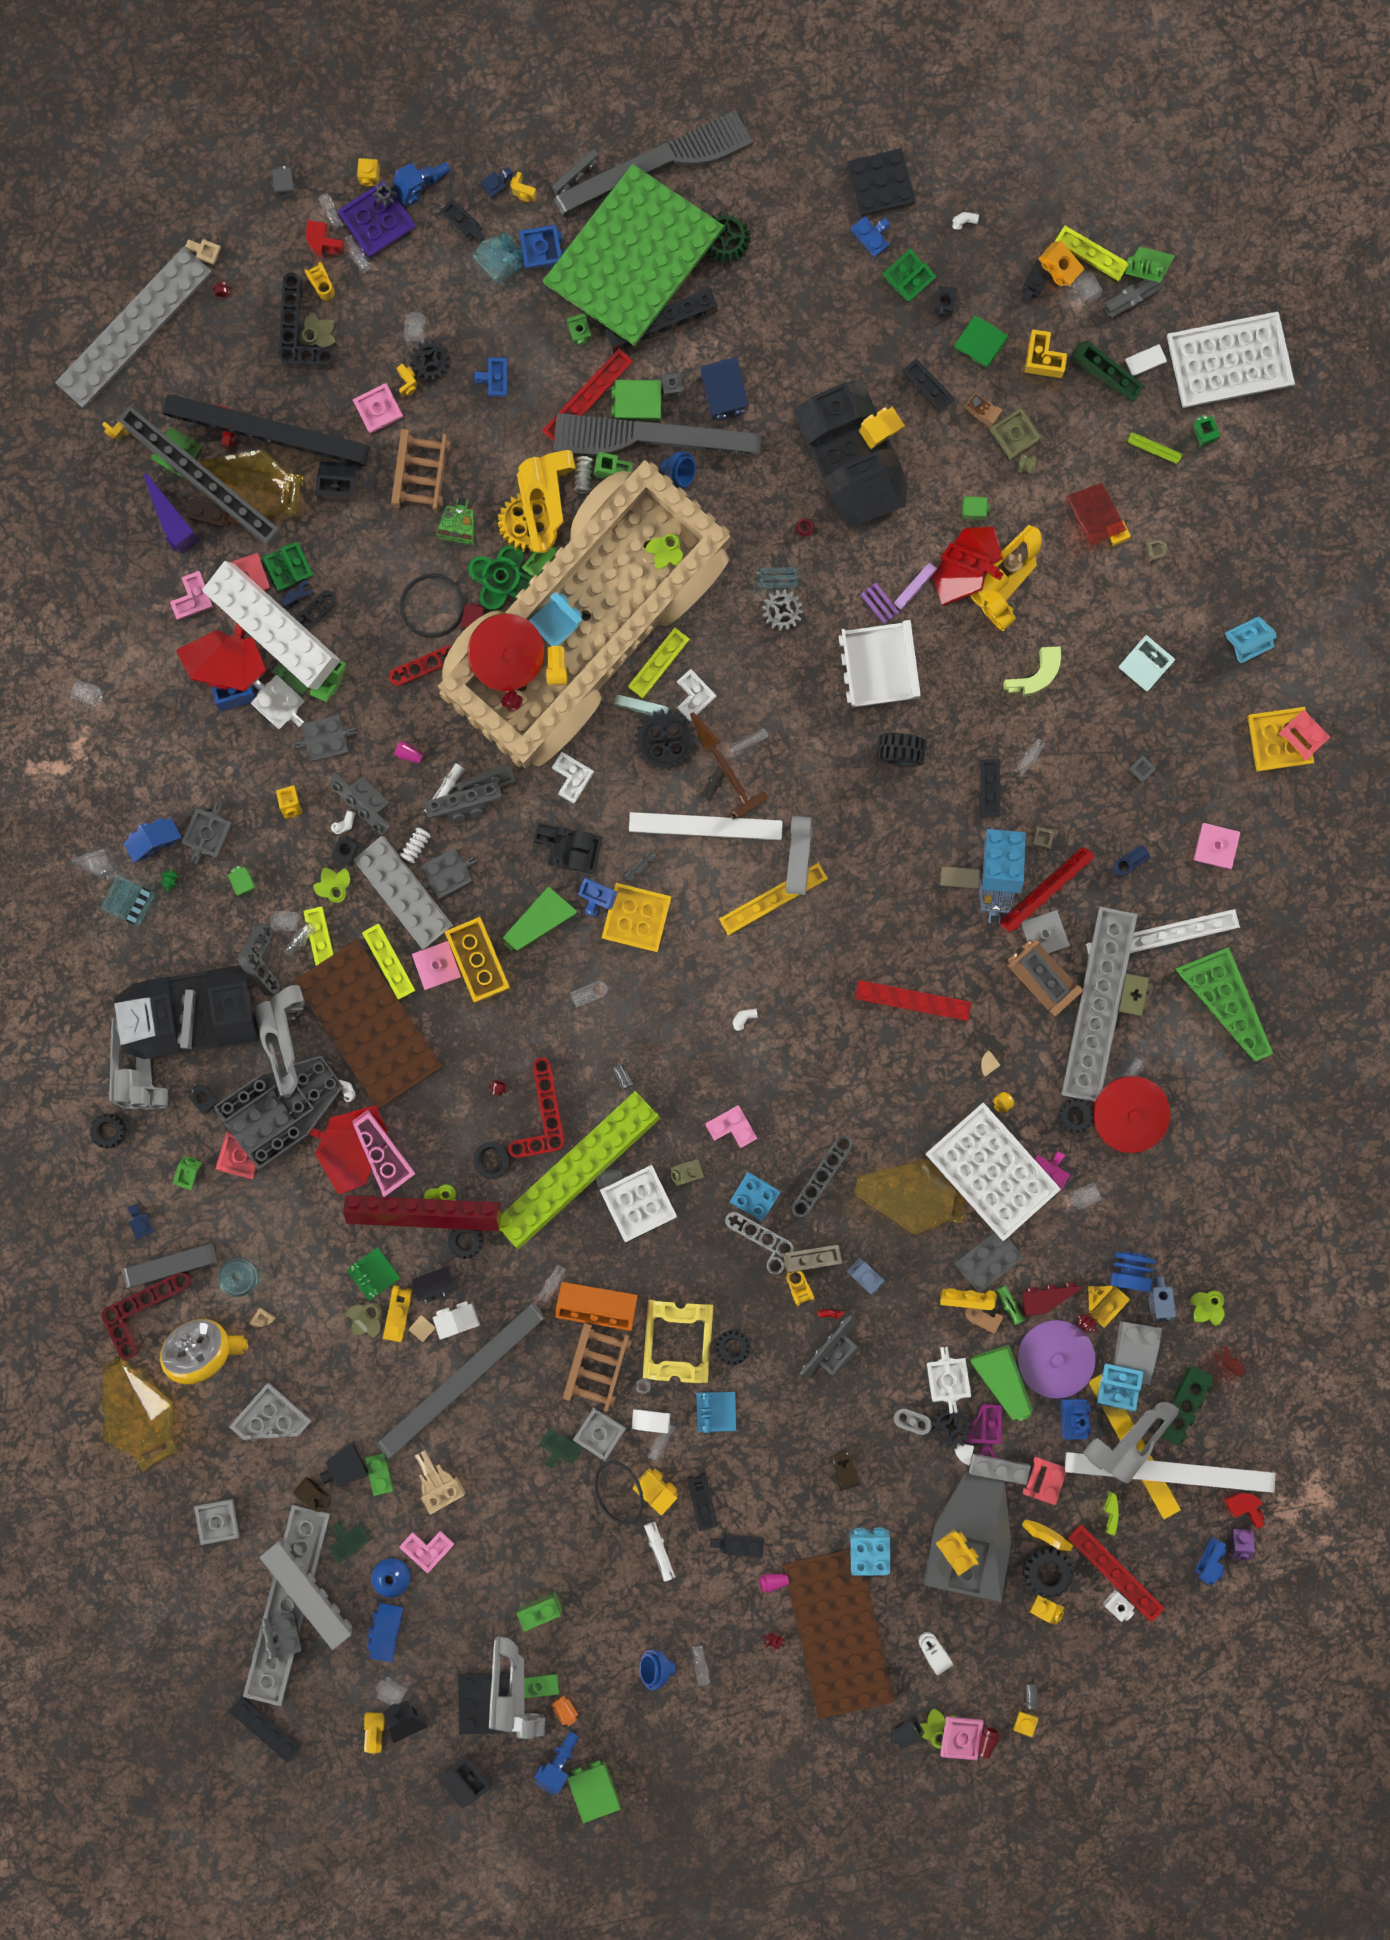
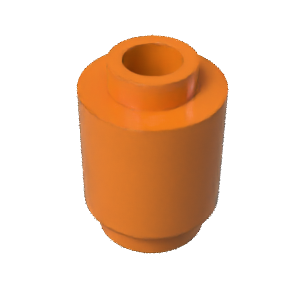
[551,1695,578,1726]

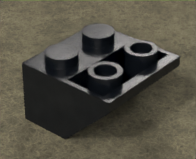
[315,461,359,502]
[412,1265,458,1304]
[437,1752,492,1809]

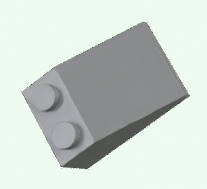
[1113,1321,1162,1385]

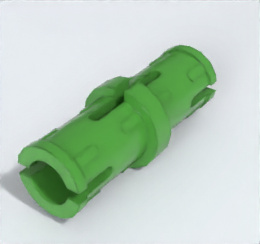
[995,1285,1026,1325]

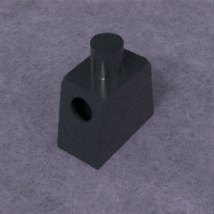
[320,1442,369,1486]
[383,1701,428,1743]

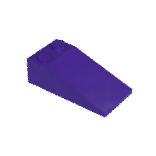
[144,473,200,554]

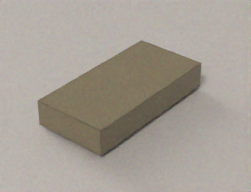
[940,866,980,889]

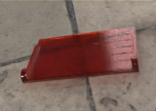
[1067,483,1126,545]

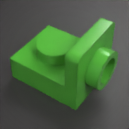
[173,1157,202,1190]

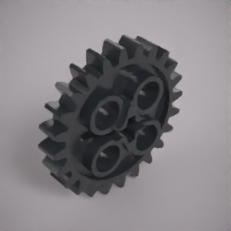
[634,708,696,771]

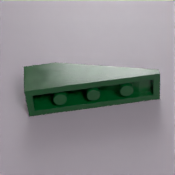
[1069,341,1144,401]

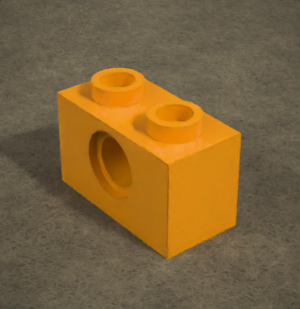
[1038,240,1084,287]

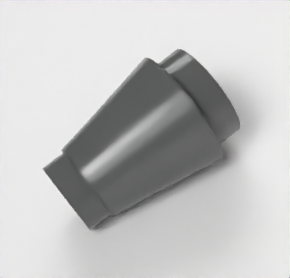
[594,1168,623,1189]

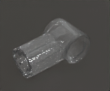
[570,981,609,1008]

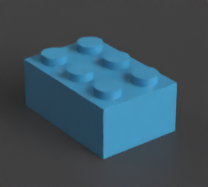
[982,829,1026,893]

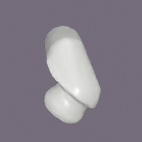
[952,212,979,230]
[331,811,356,834]
[733,1009,758,1031]
[338,1079,356,1102]

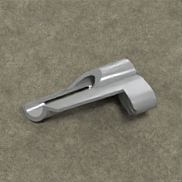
[254,985,305,1095]
[109,1017,168,1110]
[1083,1402,1179,1484]
[489,1636,546,1739]

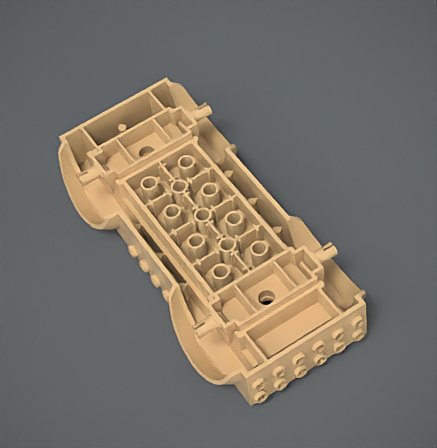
[438,460,731,770]

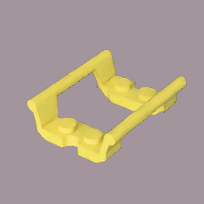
[642,1300,714,1383]

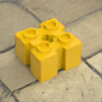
[633,1468,678,1516]

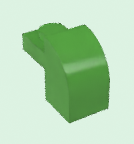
[594,452,633,479]
[310,660,346,702]

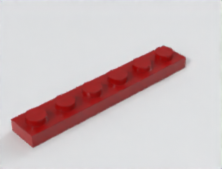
[542,349,633,442]
[1000,847,1095,933]
[855,980,972,1021]
[1067,1524,1165,1623]

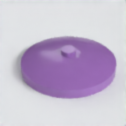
[1017,1320,1095,1398]

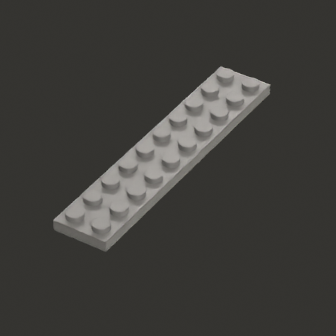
[55,247,212,409]
[1061,907,1138,1102]
[243,1504,331,1706]

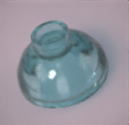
[218,1258,257,1297]

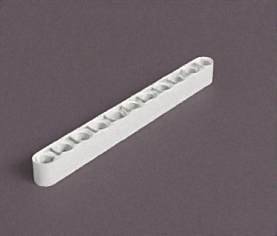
[1065,1452,1276,1493]

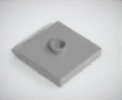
[1021,910,1070,954]
[573,1407,626,1461]
[194,1499,240,1545]

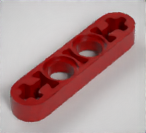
[389,645,452,687]

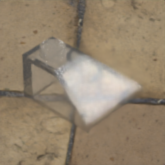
[70,847,121,881]

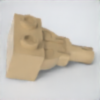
[415,1450,466,1515]

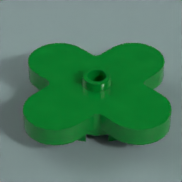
[468,545,532,612]

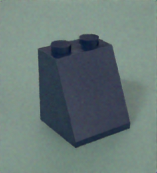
[700,357,749,421]

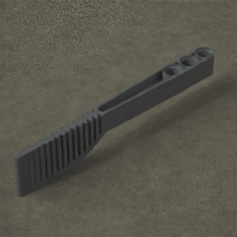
[554,110,753,217]
[553,413,762,456]

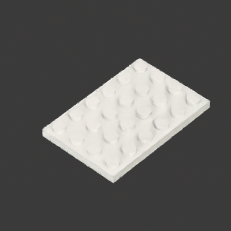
[1167,312,1295,408]
[925,1102,1061,1241]

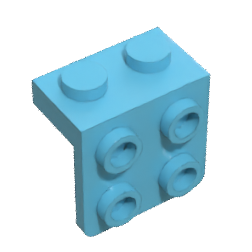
[529,592,582,646]
[850,1527,890,1575]

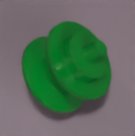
[159,868,179,892]

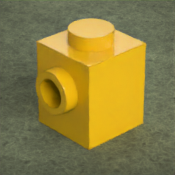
[357,158,380,186]

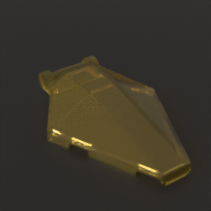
[197,449,303,518]
[854,1159,965,1235]
[102,1358,178,1472]

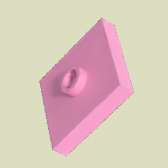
[353,383,404,434]
[1194,823,1240,870]
[412,941,461,990]
[940,1716,984,1760]

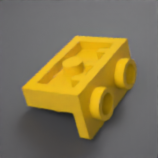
[935,1529,979,1576]

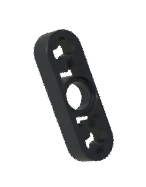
[295,591,337,631]

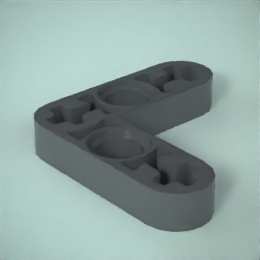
[239,923,280,995]

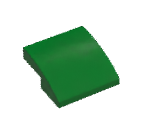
[882,248,936,302]
[954,316,1009,368]
[261,541,313,593]

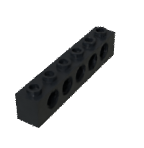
[605,288,718,354]

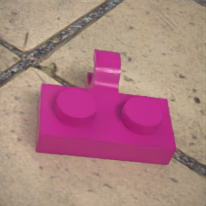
[1034,1151,1070,1191]

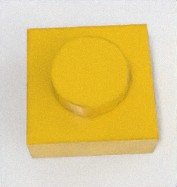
[1106,520,1131,547]
[1013,1711,1039,1737]

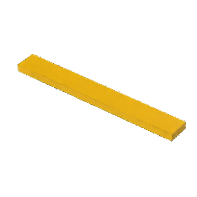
[1088,1373,1181,1519]

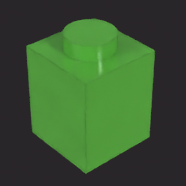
[962,496,990,521]
[228,866,257,897]

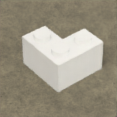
[433,1301,480,1340]

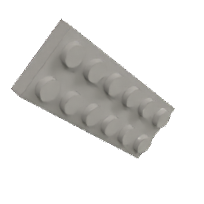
[354,836,453,950]

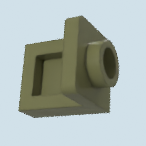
[670,1159,704,1186]

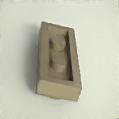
[783,1245,842,1273]

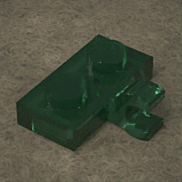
[539,1428,582,1469]
[328,1521,371,1564]

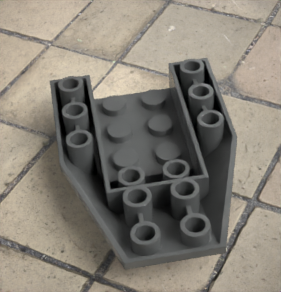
[214,1056,343,1172]
[923,1471,1011,1602]

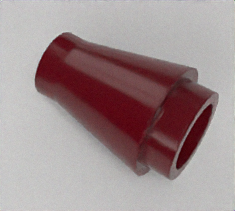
[979,1727,1000,1759]

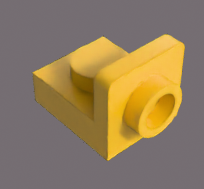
[276,785,303,819]

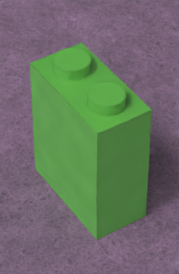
[612,380,661,423]
[517,1592,563,1631]
[567,1760,621,1823]

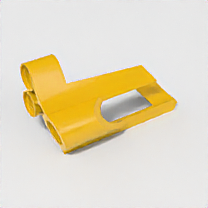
[517,450,576,553]
[970,525,1042,631]

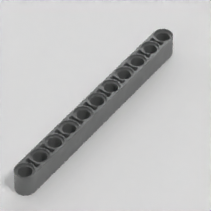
[376,1302,546,1459]

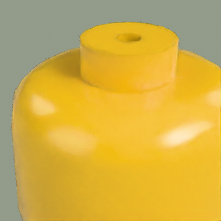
[993,1092,1014,1113]

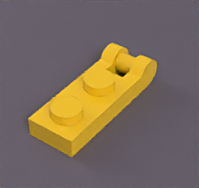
[383,1285,413,1343]
[940,1288,997,1310]

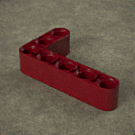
[101,1272,192,1359]

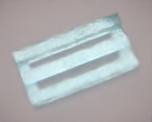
[759,567,798,588]

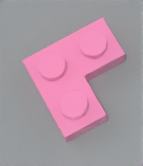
[170,571,213,621]
[705,1105,757,1148]
[399,1530,455,1574]

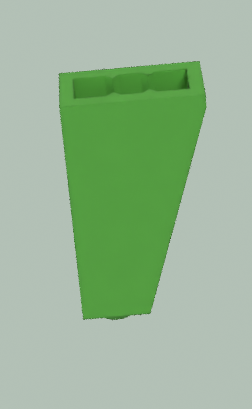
[503,886,578,952]
[971,1344,1033,1421]

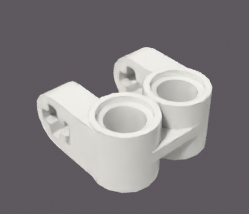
[919,1632,954,1676]

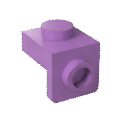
[1232,1529,1255,1561]

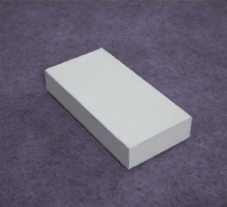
[1124,344,1167,377]

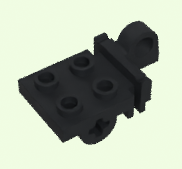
[533,822,603,875]

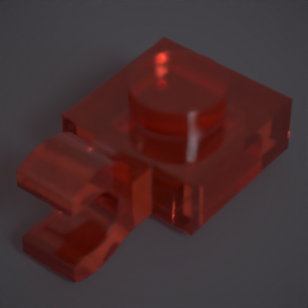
[1214,1345,1246,1378]

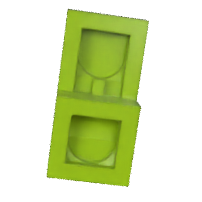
[1103,1491,1119,1536]

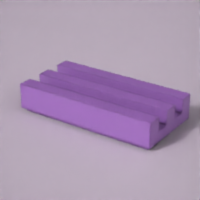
[861,583,899,625]

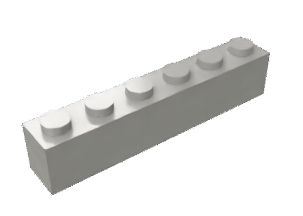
[259,1540,353,1650]

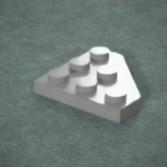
[229,1382,312,1440]

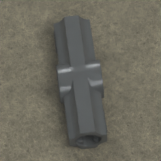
[1104,279,1161,318]

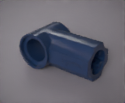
[1112,844,1151,877]

